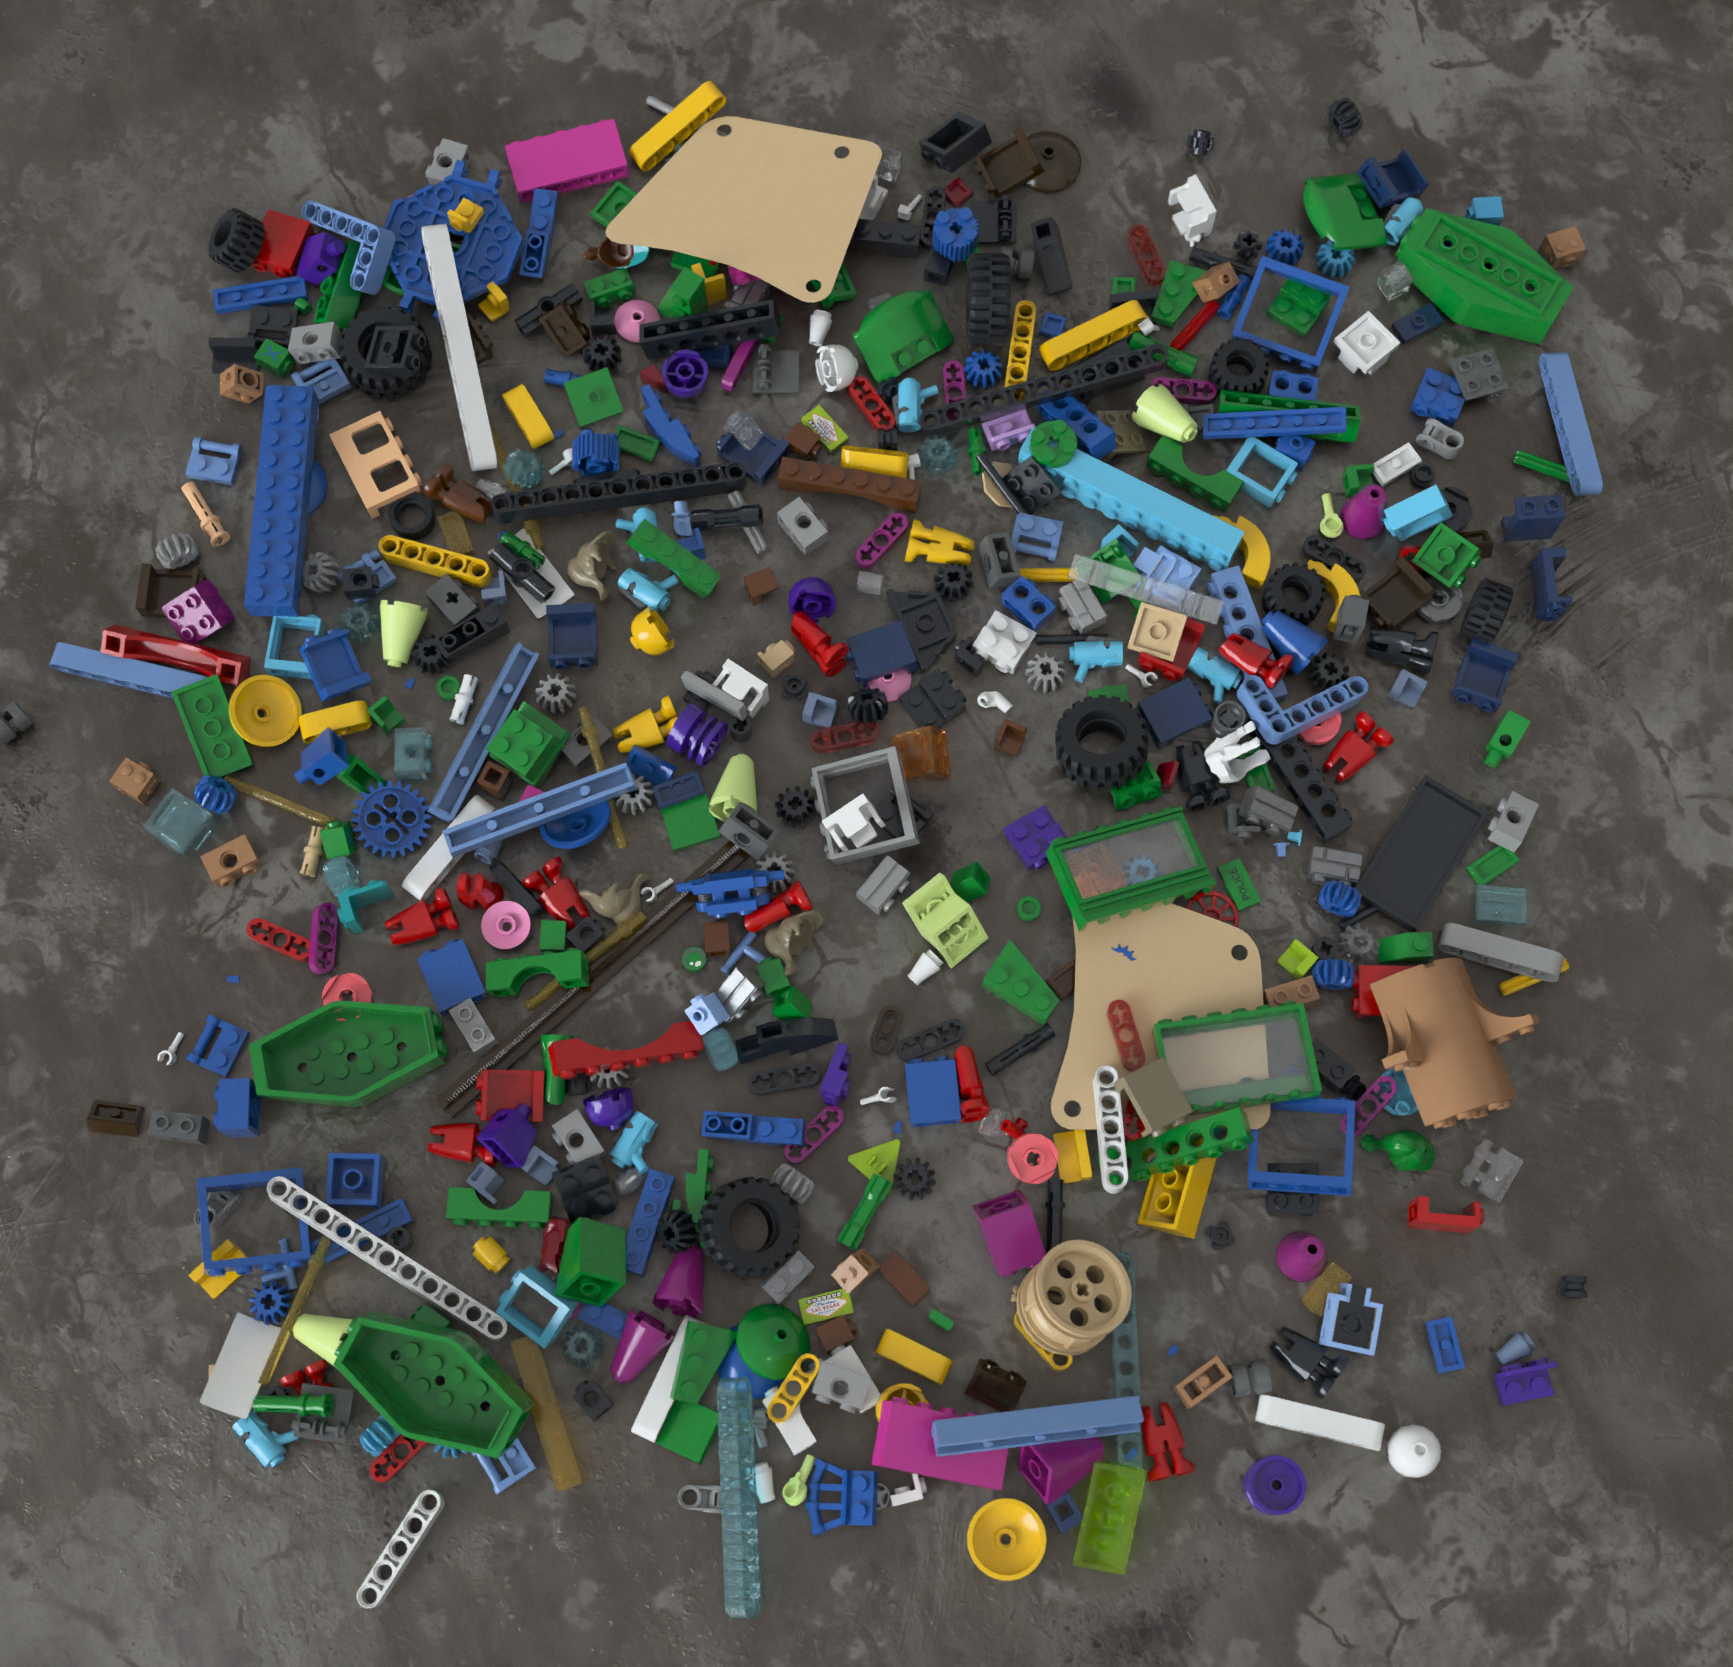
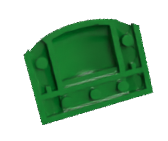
[1303,173,1386,251]
[852,290,955,386]

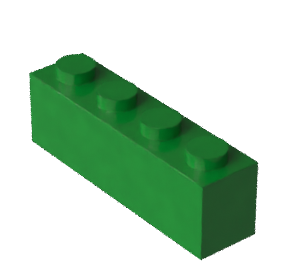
[313,239,362,332]

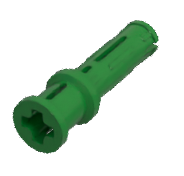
[253,1393,334,1417]

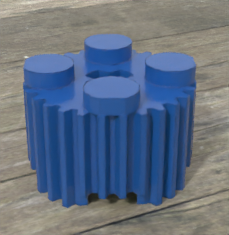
[932,207,979,262]
[572,430,619,476]

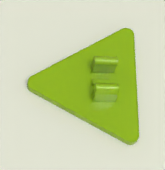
[848,1139,900,1194]

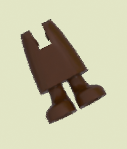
[423,463,492,522]

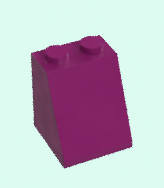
[972,1189,1046,1276]
[1018,1437,1104,1505]

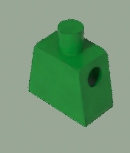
[1484,710,1531,769]

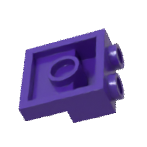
[1003,805,1068,871]
[820,1042,851,1107]

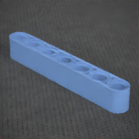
[1539,352,1603,496]
[49,642,208,698]

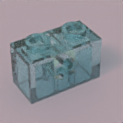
[394,727,432,782]

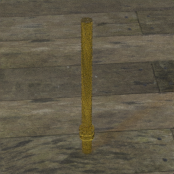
[490,427,544,550]
[578,706,628,849]
[224,775,357,837]
[524,911,647,1011]
[258,1236,332,1386]

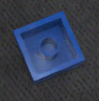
[214,1078,261,1138]
[325,1153,386,1209]

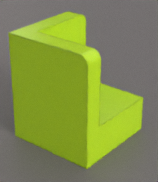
[1277,939,1319,979]

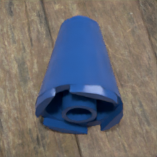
[1261,610,1328,675]

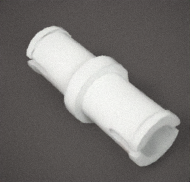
[449,674,479,725]

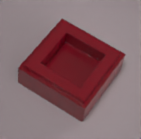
[943,177,973,208]

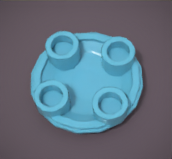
[1376,1069,1418,1116]

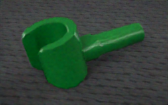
[292,298,313,315]

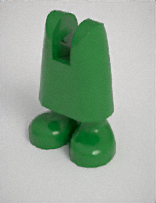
[541,1034,574,1105]

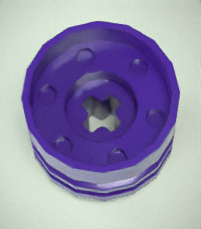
[666,703,729,767]

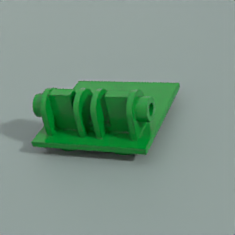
[1079,538,1141,604]

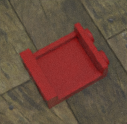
[252,209,315,278]
[1137,606,1206,682]
[1351,965,1415,1019]
[475,1069,544,1122]
[1407,1196,1484,1233]

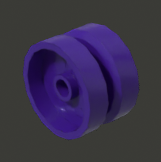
[1243,1455,1307,1515]

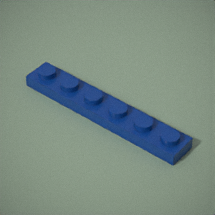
[1203,407,1346,439]

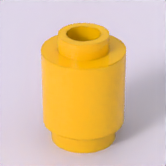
[472,1236,511,1274]

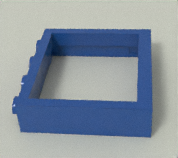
[1231,256,1350,370]
[1248,1096,1355,1196]
[196,1168,311,1277]

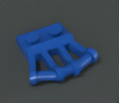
[806,1457,878,1536]

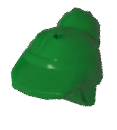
[1361,1129,1435,1172]

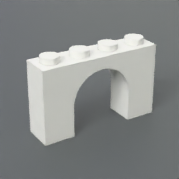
[762,1345,880,1456]

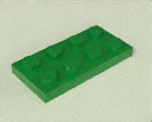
[171,674,254,778]

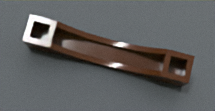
[778,457,921,513]

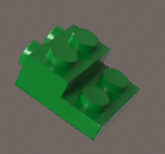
[1266,279,1332,338]
[1412,522,1482,591]

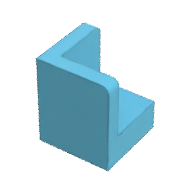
[1100,524,1139,559]

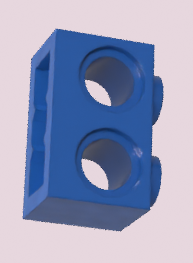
[1267,370,1319,401]
[1001,575,1056,632]

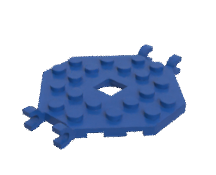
[383,160,524,325]

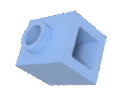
[685,992,730,1036]

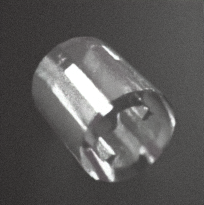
[856,571,883,595]

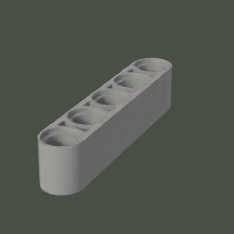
[1438,923,1564,982]

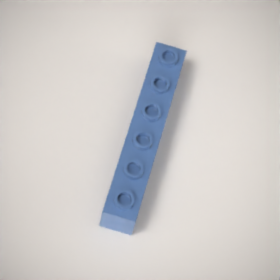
[1207,565,1288,709]

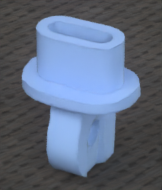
[672,501,694,536]

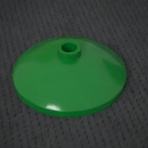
[736,1303,810,1380]

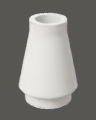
[809,310,833,346]
[907,949,943,986]
[747,1462,775,1503]

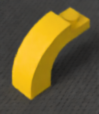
[1214,515,1270,590]
[1307,560,1360,632]

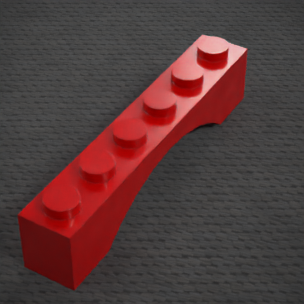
[100,625,251,686]
[548,1021,704,1079]

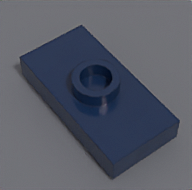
[1391,303,1444,345]
[695,344,733,368]
[652,770,706,811]

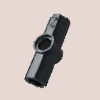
[514,283,583,338]
[489,542,555,604]

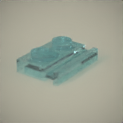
[1475,885,1527,926]

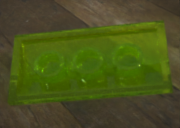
[1073,1461,1146,1575]

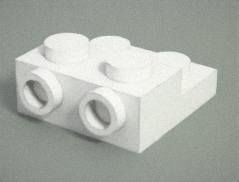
[972,610,1037,674]

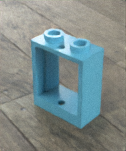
[1226,437,1298,509]
[1383,485,1453,542]
[264,614,326,680]
[496,1265,579,1349]

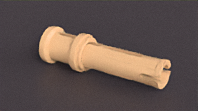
[181,482,231,547]

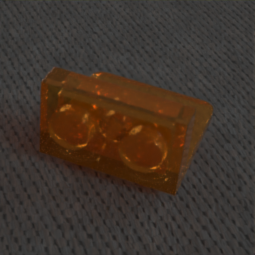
[890,725,950,781]

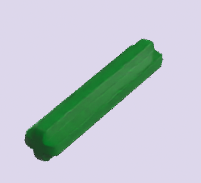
[1513,450,1570,483]

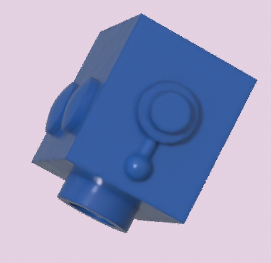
[1274,435,1316,472]

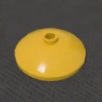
[229,675,302,747]
[967,1498,1046,1581]

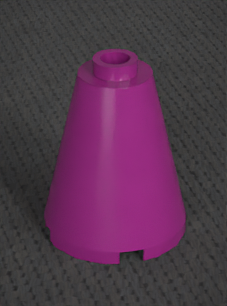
[1340,484,1387,539]
[1276,1231,1327,1282]
[652,1243,704,1317]
[610,1308,675,1384]

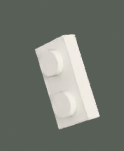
[1372,442,1422,487]

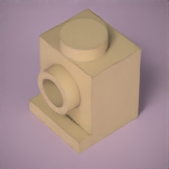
[757,640,795,679]

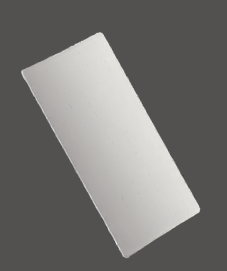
[488,529,574,618]
[200,1312,283,1419]

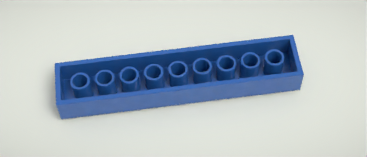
[244,385,319,617]

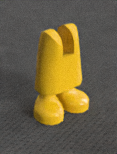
[904,519,975,565]
[611,695,678,753]

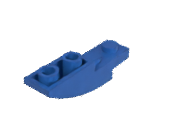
[519,188,559,279]
[641,384,702,467]
[701,1111,806,1146]

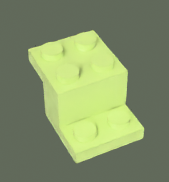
[902,873,989,969]

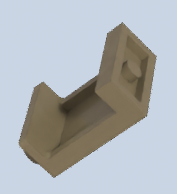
[1113,1057,1193,1138]

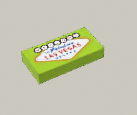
[801,405,849,454]
[798,1289,854,1325]

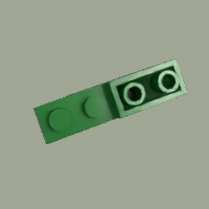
[686,1149,714,1249]

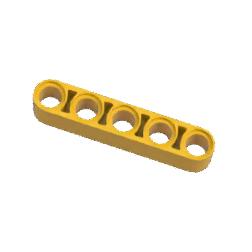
[629,81,726,171]
[1003,300,1036,405]
[1038,300,1148,371]
[378,535,493,588]

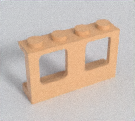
[329,411,423,519]

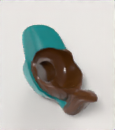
[583,237,650,269]

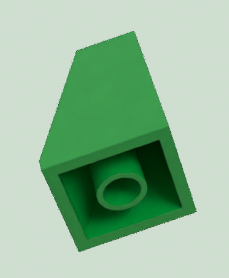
[555,1217,626,1307]

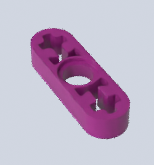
[721,339,759,392]
[942,360,966,421]
[1149,377,1217,405]
[856,513,908,569]
[308,902,338,974]
[1340,1076,1398,1137]
[784,1106,843,1165]

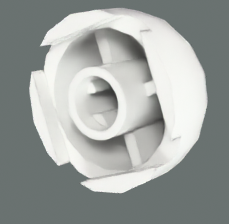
[815,345,858,392]
[1387,1424,1441,1478]

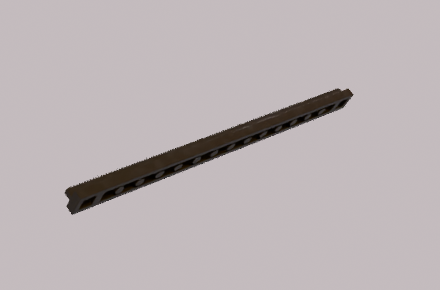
[436,840,751,1118]

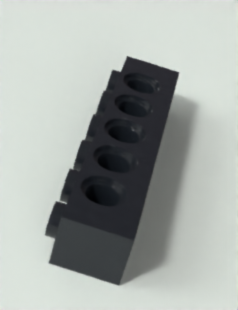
[639,300,781,359]
[1245,709,1353,845]

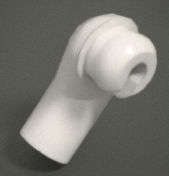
[977,691,1014,714]

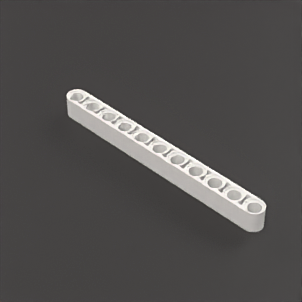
[421,224,497,471]
[267,1177,507,1342]

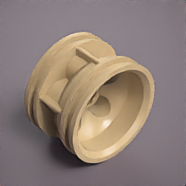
[1016,1240,1132,1356]

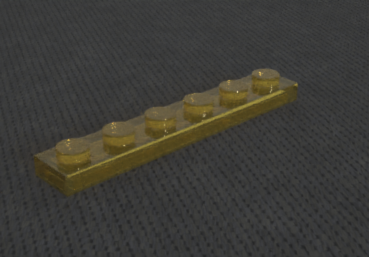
[510,1336,583,1492]

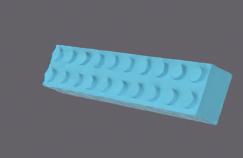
[1017,428,1244,571]

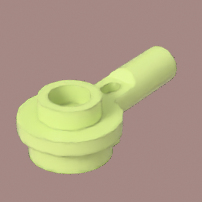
[1320,493,1343,538]
[782,1454,816,1506]

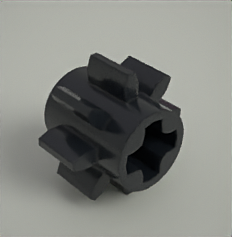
[1186,129,1215,155]
[1233,230,1263,261]

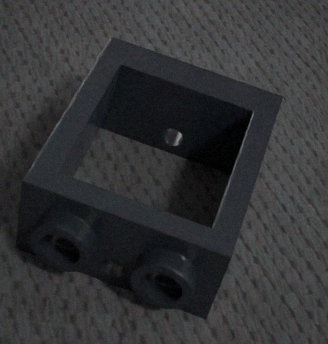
[919,111,992,174]

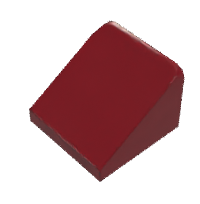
[640,364,668,393]
[1156,761,1179,791]

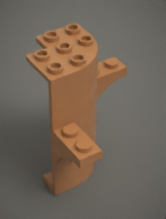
[1370,958,1541,1129]

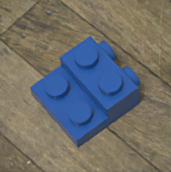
[1410,367,1465,426]

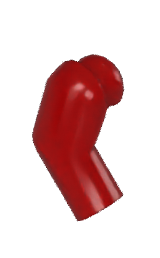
[1000,1117,1028,1139]

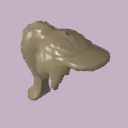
[567,530,615,601]
[579,873,650,926]
[764,909,823,975]

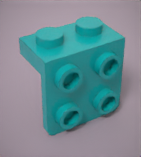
[337,879,394,935]

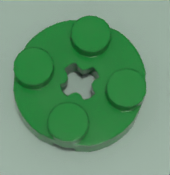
[1029,420,1077,468]

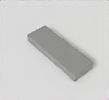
[681,671,748,721]

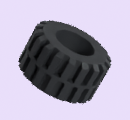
[208,208,265,273]
[1208,338,1270,394]
[1262,563,1326,626]
[1461,578,1513,643]

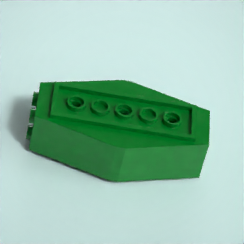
[1395,208,1574,344]
[249,1001,448,1107]
[333,1311,535,1458]

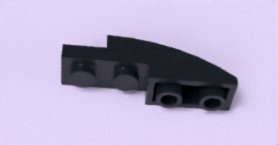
[735,1017,839,1064]

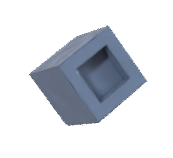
[481,570,509,607]
[1387,669,1428,709]
[802,692,837,729]
[520,1146,561,1186]
[466,1161,504,1205]

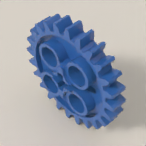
[351,780,432,859]

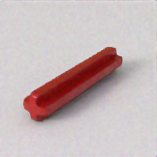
[1170,300,1220,351]

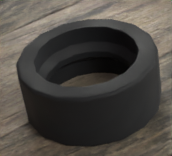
[388,493,436,540]

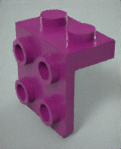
[162,578,235,644]

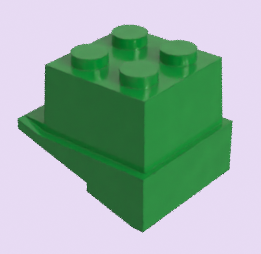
[486,701,570,789]

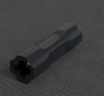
[690,504,764,531]

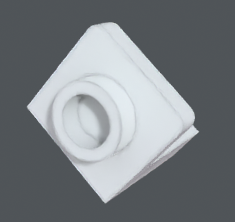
[890,1473,927,1507]

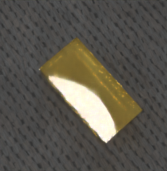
[437,511,475,556]
[1300,1261,1353,1317]

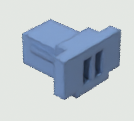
[1273,843,1289,857]

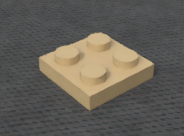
[1127,602,1188,662]

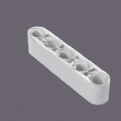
[402,795,497,901]
[1093,1066,1128,1194]
[631,1315,708,1443]
[1255,1395,1385,1451]
[357,1490,445,1608]

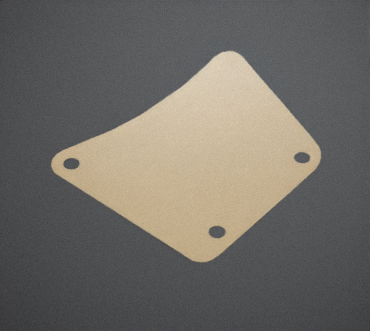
[606,116,882,303]
[1051,873,1270,1130]

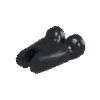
[1366,628,1439,674]
[1176,740,1231,812]
[1269,1326,1349,1399]

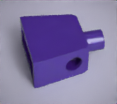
[297,232,345,286]
[477,1104,536,1167]

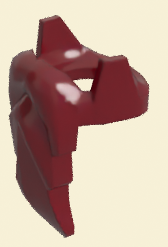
[539,1217,578,1274]

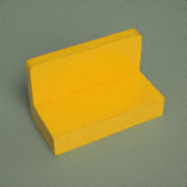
[691,263,727,305]
[1053,1129,1093,1184]
[189,1239,247,1299]

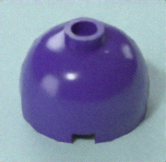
[662,350,709,398]
[788,577,836,622]
[583,1087,635,1130]

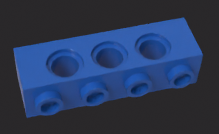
[1037,388,1117,460]
[626,1169,676,1278]

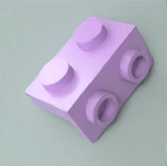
[982,409,1036,451]

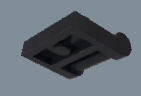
[247,305,300,349]
[870,786,934,838]

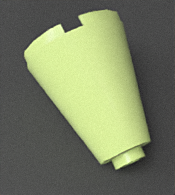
[1132,384,1197,443]
[380,600,428,667]
[709,754,757,821]
[292,1314,353,1368]

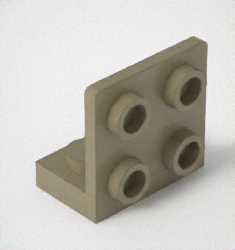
[1094,410,1146,463]

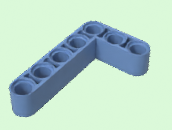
[302,200,395,295]
[1237,675,1368,744]

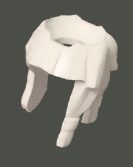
[1204,721,1271,784]

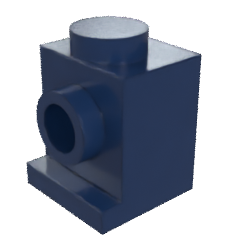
[1045,1492,1085,1534]

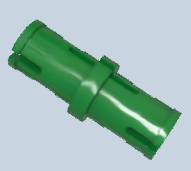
[968,427,987,476]
[500,531,546,569]

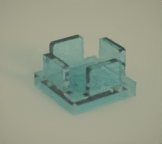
[143,788,213,855]

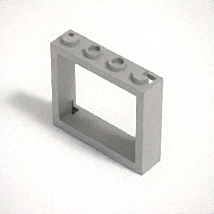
[810,746,920,865]

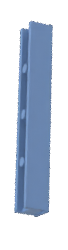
[427,642,540,823]
[442,762,637,858]
[931,1396,1144,1457]

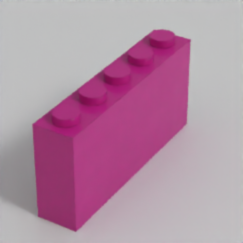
[505,119,629,204]
[871,1397,1008,1490]

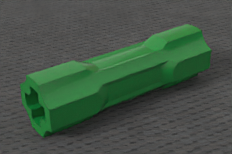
[1129,331,1199,377]
[837,1173,893,1251]

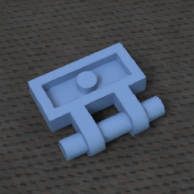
[337,549,397,606]

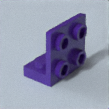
[1494,1358,1558,1406]

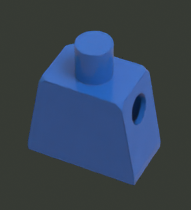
[294,727,349,785]

